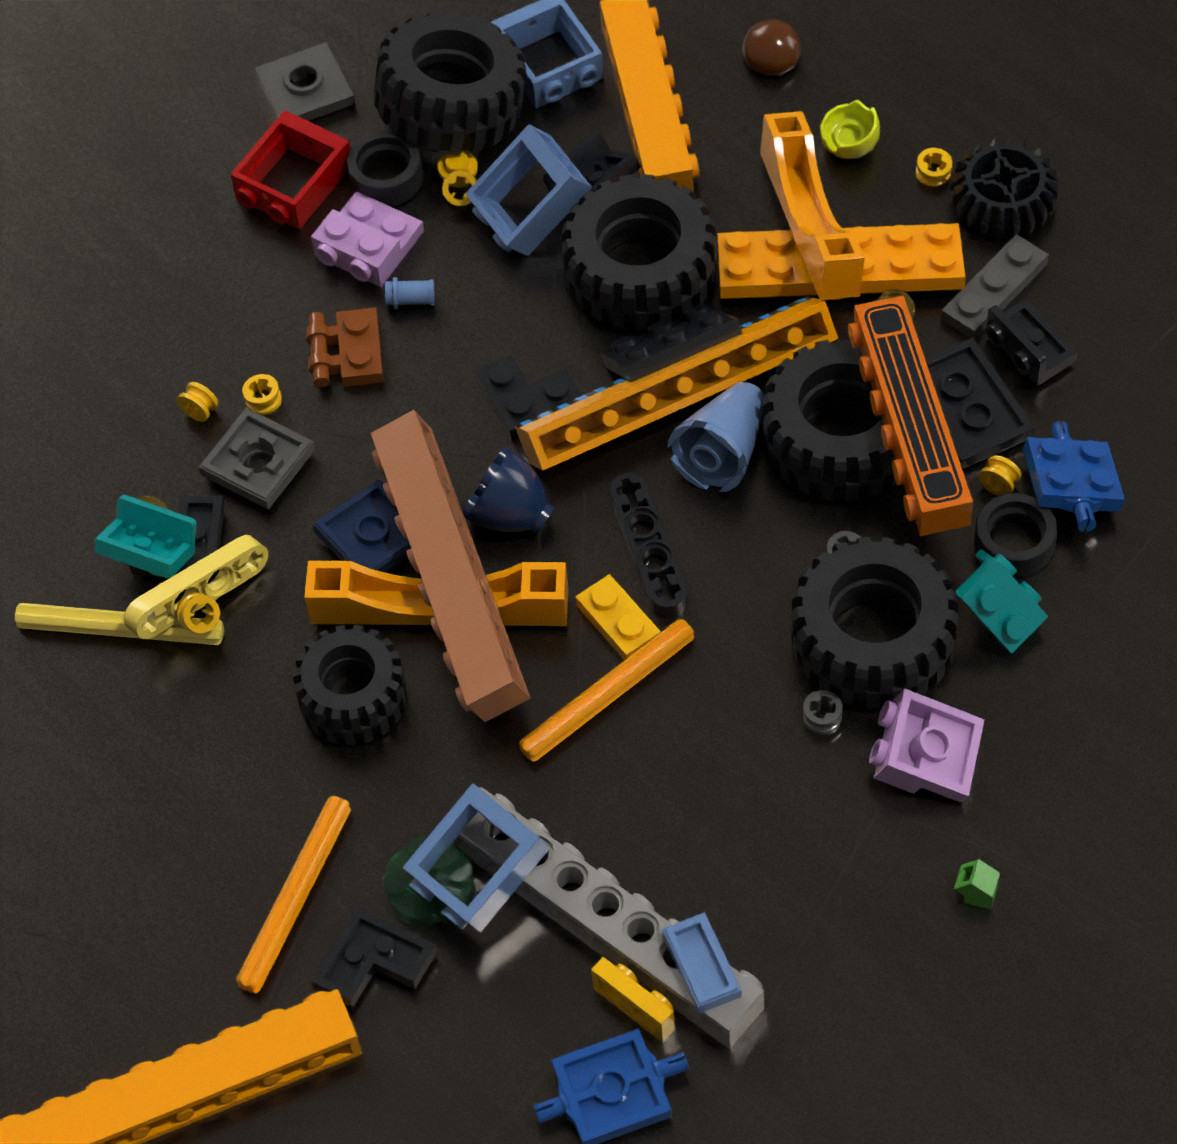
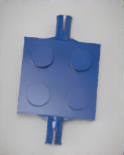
[1023,421,1125,532]
[533,1029,689,1144]

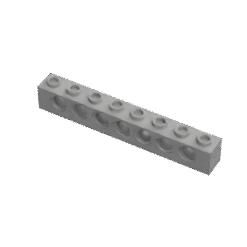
[451,787,764,1049]

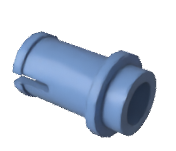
[385,277,435,309]

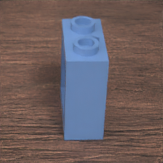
[491,0,604,109]
[466,124,592,256]
[403,783,550,932]

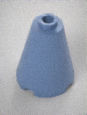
[667,382,764,492]

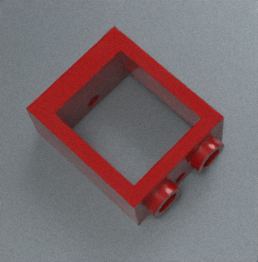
[230,110,350,230]

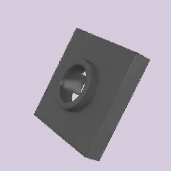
[255,42,355,121]
[198,408,315,510]

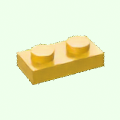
[575,574,661,660]
[591,957,675,1043]

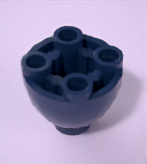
[462,446,555,535]

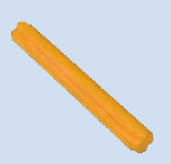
[519,619,694,762]
[236,796,351,994]

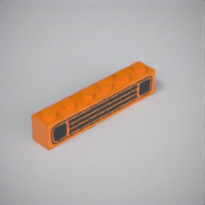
[848,295,973,536]

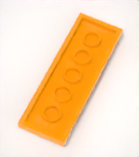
[718,223,965,299]

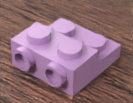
[311,191,424,287]
[869,688,984,803]

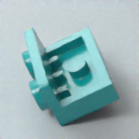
[94,494,196,579]
[955,549,1048,654]

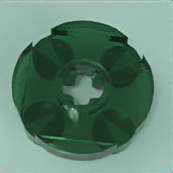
[383,836,474,927]

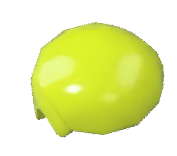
[820,100,880,159]

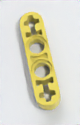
[124,535,268,639]

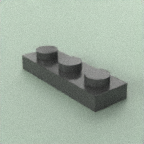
[941,234,1049,340]

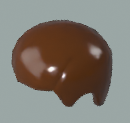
[742,19,801,76]

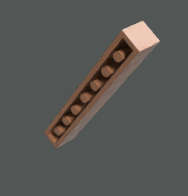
[371,410,531,722]

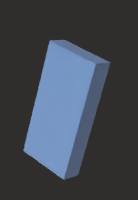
[662,912,742,1014]

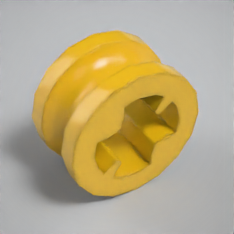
[915,148,953,187]
[442,170,476,206]
[242,374,282,415]
[176,382,219,422]
[978,455,1022,496]
[176,592,220,634]

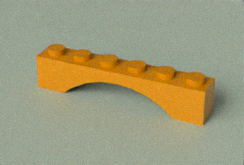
[760,111,865,300]
[304,561,569,626]

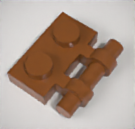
[305,307,384,387]

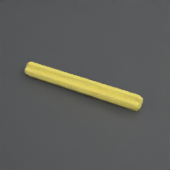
[15,603,224,645]

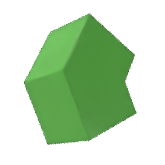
[954,859,1000,910]

